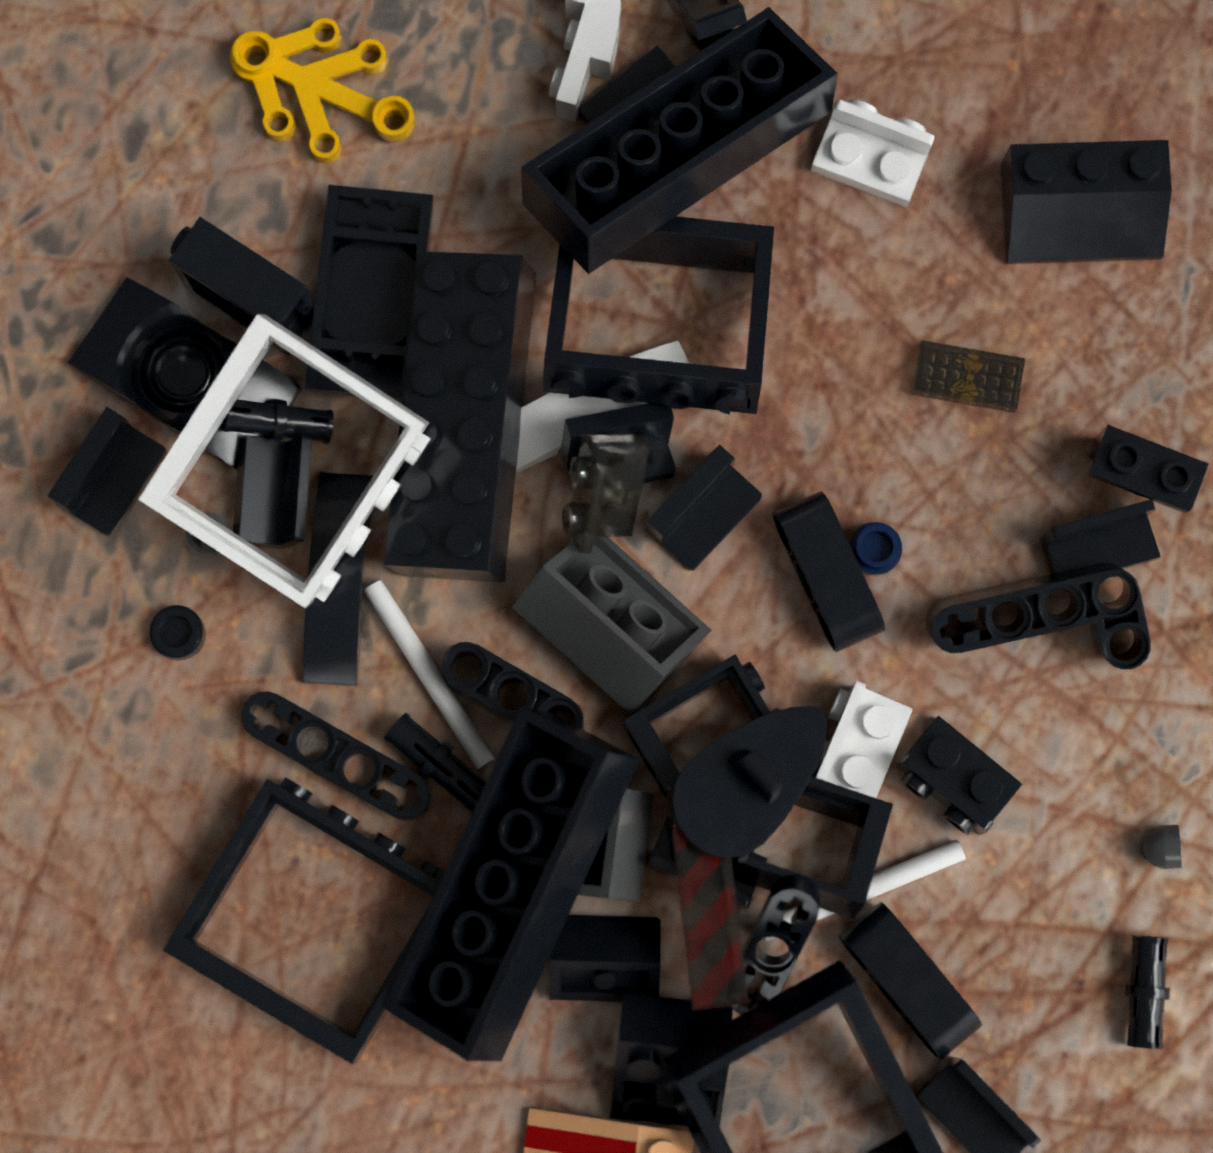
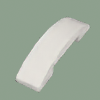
[516,341,690,473]

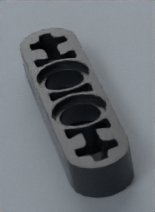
[241,691,431,821]

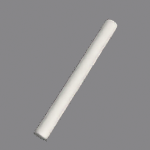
[364,580,495,771]
[764,840,966,942]

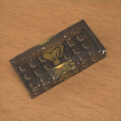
[911,340,1025,413]

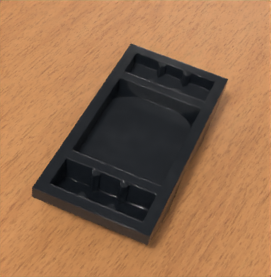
[304,185,434,400]
[68,277,302,471]

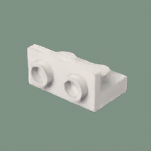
[811,99,935,208]
[813,680,913,798]

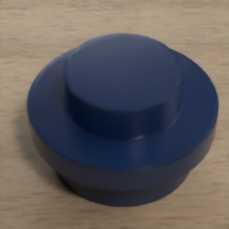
[849,522,902,576]

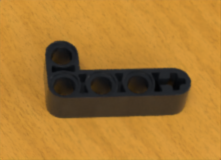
[926,563,1151,670]

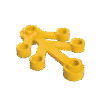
[229,18,415,164]

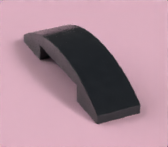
[303,472,373,686]

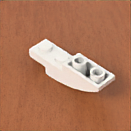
[549,0,621,122]

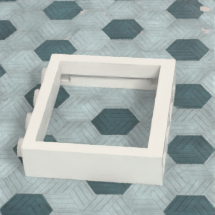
[138,314,430,608]

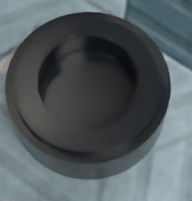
[150,605,206,661]

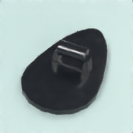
[670,706,828,859]

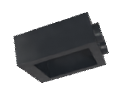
[169,217,314,356]
[623,654,779,806]
[730,777,893,919]

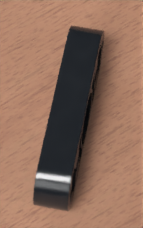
[726,875,821,1015]

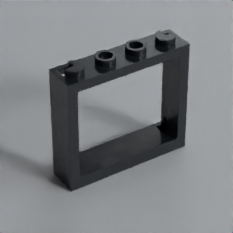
[543,216,774,415]
[163,777,445,1064]
[663,960,943,1153]

